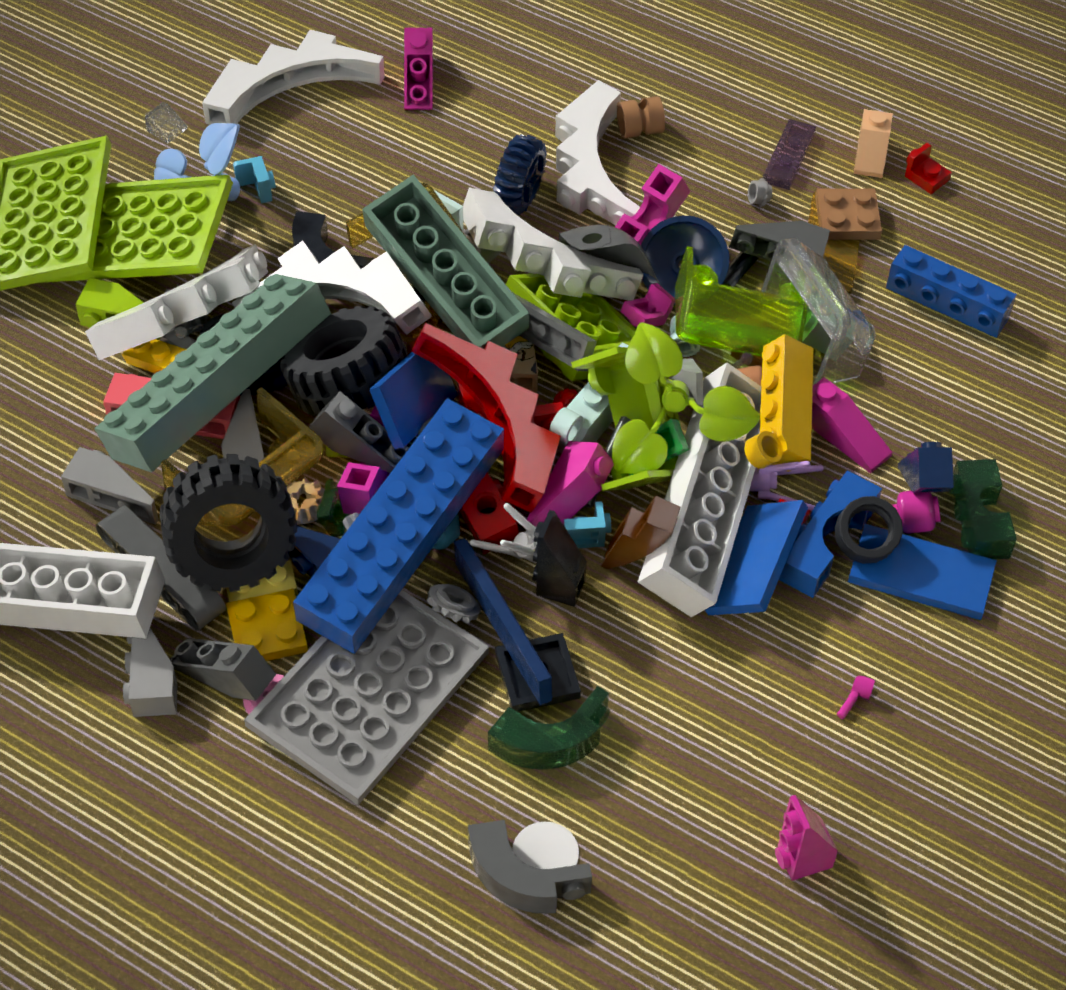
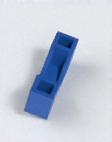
[779,470,882,598]

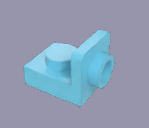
[564,501,611,548]

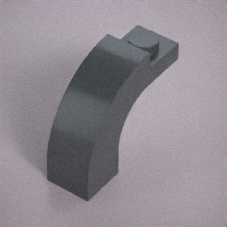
[468,820,592,914]

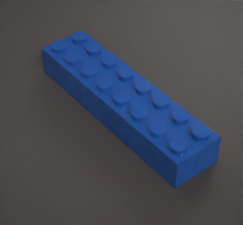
[293,398,504,655]

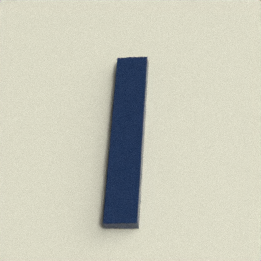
[454,538,553,705]

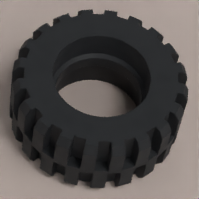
[280,306,408,417]
[160,454,298,592]

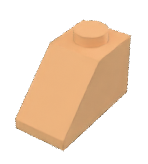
[854,109,893,178]

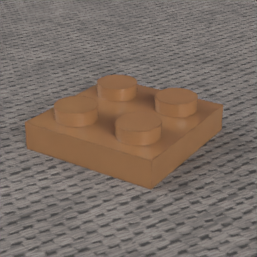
[815,189,882,240]

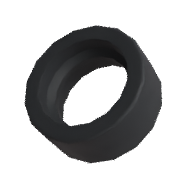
[835,496,903,564]

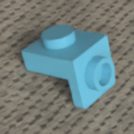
[233,156,276,203]

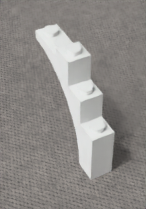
[202,30,385,125]
[555,80,640,226]
[463,188,643,300]
[232,241,432,335]
[85,244,268,360]

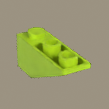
[75,278,161,340]

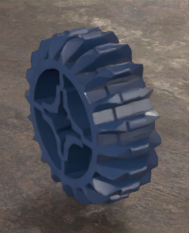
[493,134,547,215]

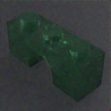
[949,459,1017,560]

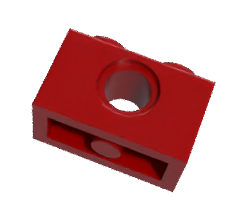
[459,472,519,555]

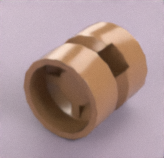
[617,96,665,139]

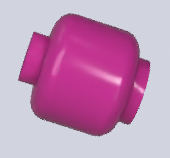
[892,491,941,534]

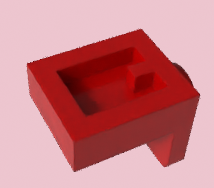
[905,143,952,194]

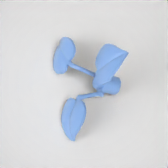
[154,123,240,201]

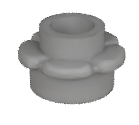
[748,178,772,207]

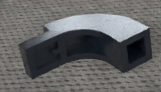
[292,211,374,269]

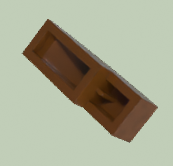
[601,496,681,569]

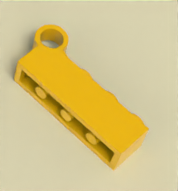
[744,334,813,472]

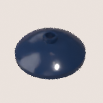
[641,216,730,306]

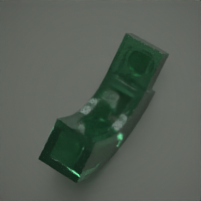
[488,686,610,770]

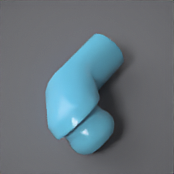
[433,513,461,550]

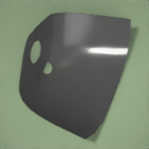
[559,225,662,289]

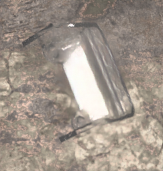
[758,238,876,384]

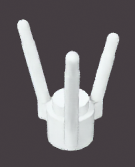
[470,503,537,563]

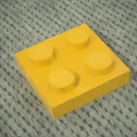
[226,588,308,661]

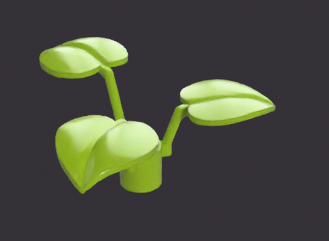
[612,322,760,474]

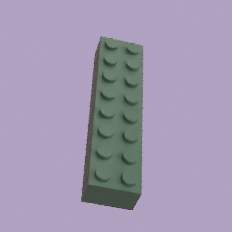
[94,274,331,473]

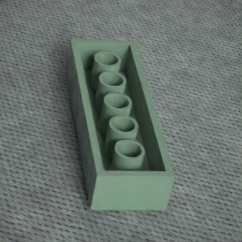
[362,174,529,349]

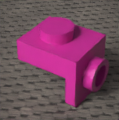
[620,283,676,327]

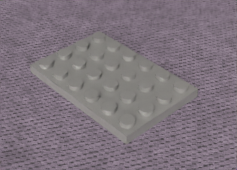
[244,590,489,805]

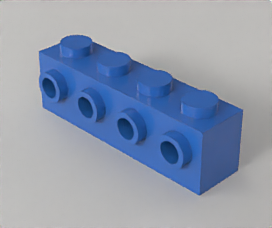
[886,245,1017,338]

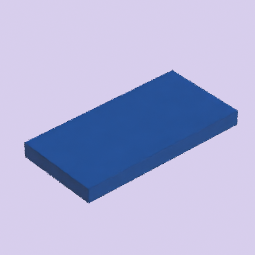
[370,352,458,449]
[705,500,808,615]
[848,524,997,620]

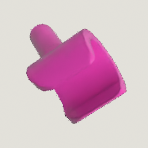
[836,676,875,719]

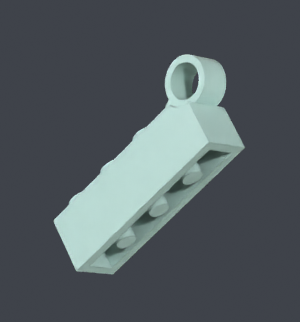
[549,342,629,454]

